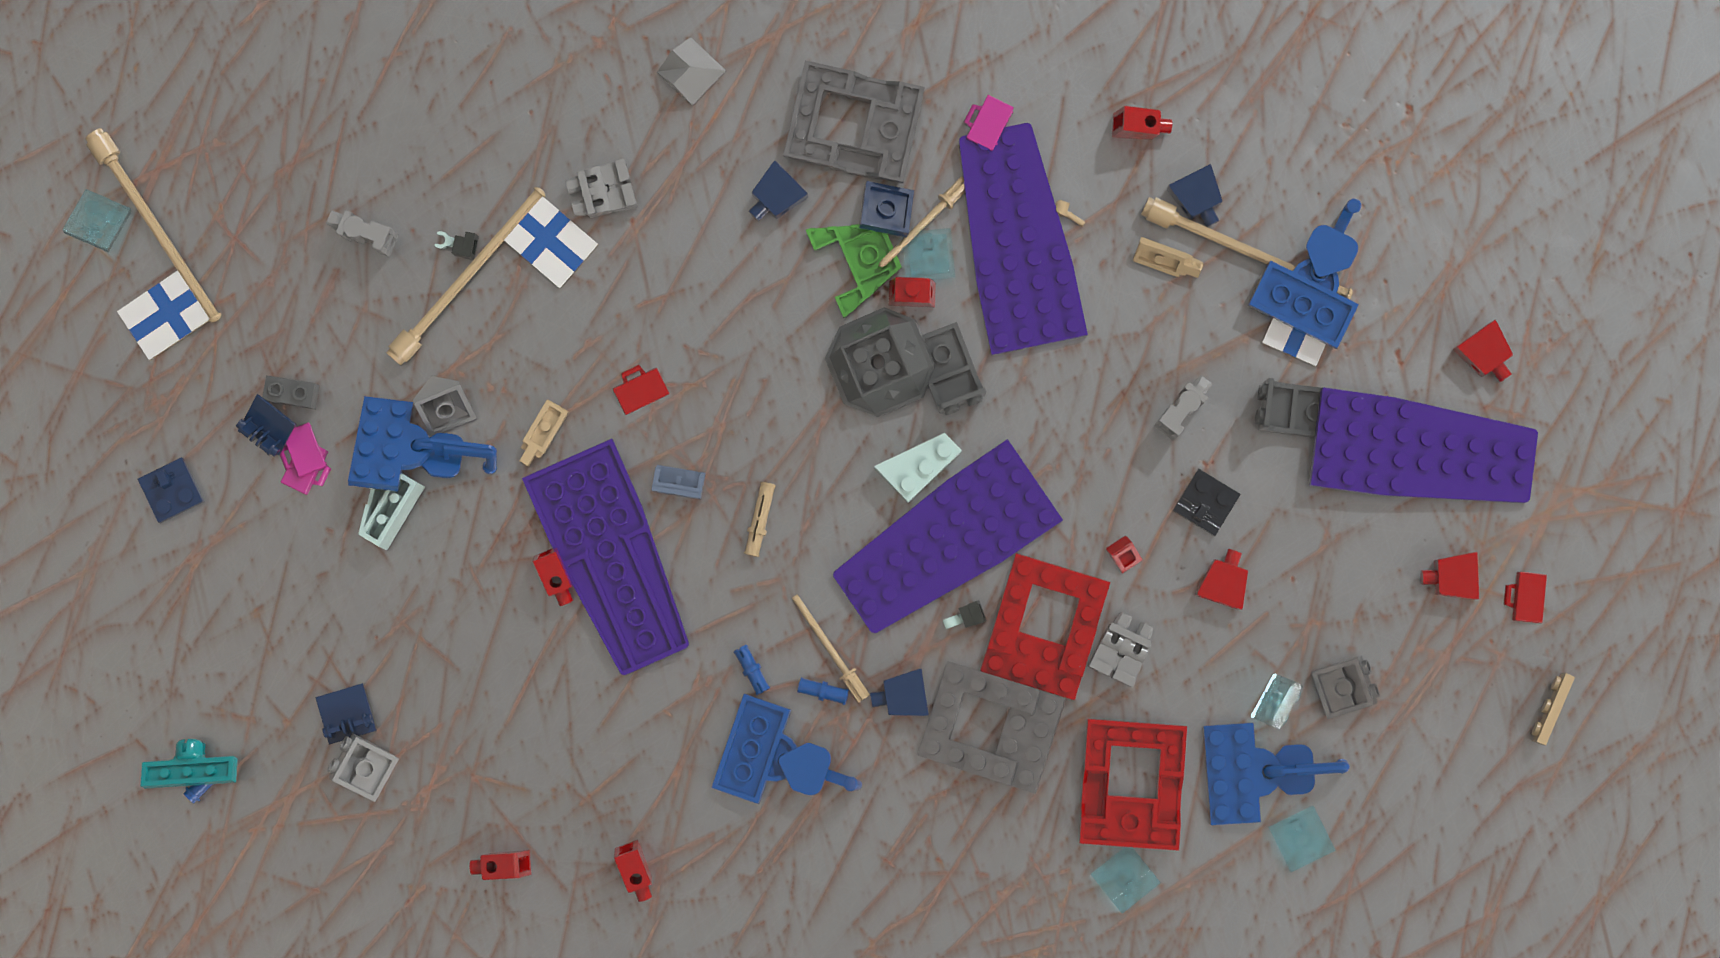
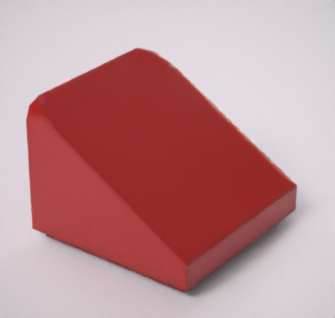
[1106,536,1142,574]

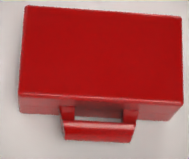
[613,365,669,415]
[1504,572,1547,624]

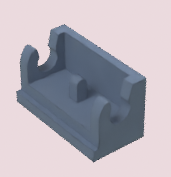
[652,465,706,500]

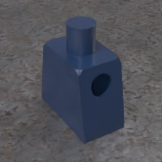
[748,161,808,222]
[1167,164,1223,227]
[870,669,929,716]

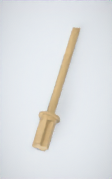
[878,176,965,267]
[792,594,870,703]

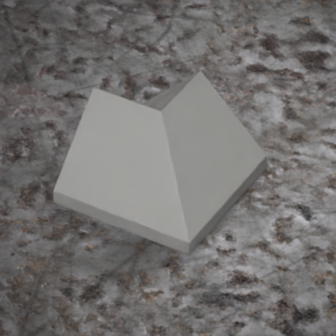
[657,37,726,106]
[413,376,477,437]

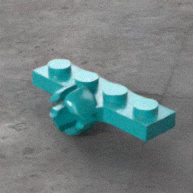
[140,739,238,789]

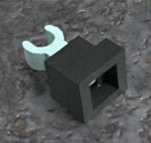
[434,231,479,260]
[943,600,987,629]

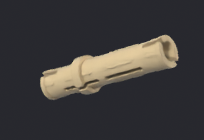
[744,482,776,557]

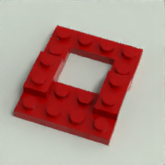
[980,553,1111,700]
[1079,719,1187,851]

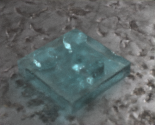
[63,189,131,253]
[902,228,955,280]
[1251,673,1303,730]
[1268,805,1336,872]
[1091,847,1161,914]

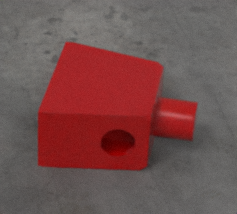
[1112,106,1173,140]
[888,277,936,308]
[1453,320,1513,382]
[533,548,573,606]
[1195,549,1248,610]
[1421,552,1479,600]
[614,840,652,902]
[469,850,532,880]

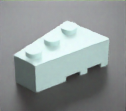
[874,433,962,503]
[358,473,425,550]

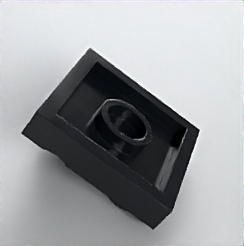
[1173,469,1241,537]

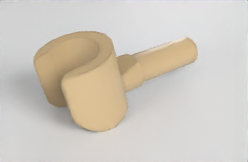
[1055,200,1085,227]

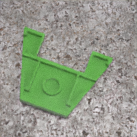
[806,224,902,318]

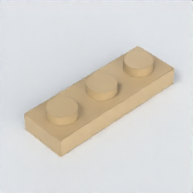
[1531,673,1575,746]

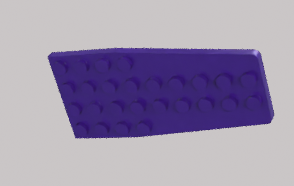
[959,123,1088,355]
[1309,387,1538,503]
[522,439,689,675]
[833,439,1063,633]

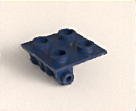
[236,394,296,457]
[315,683,377,745]

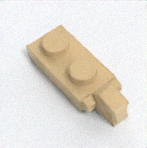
[1133,237,1203,278]
[519,399,569,467]

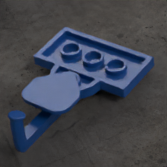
[1248,198,1362,349]
[348,396,497,491]
[712,694,862,804]
[1204,723,1350,825]

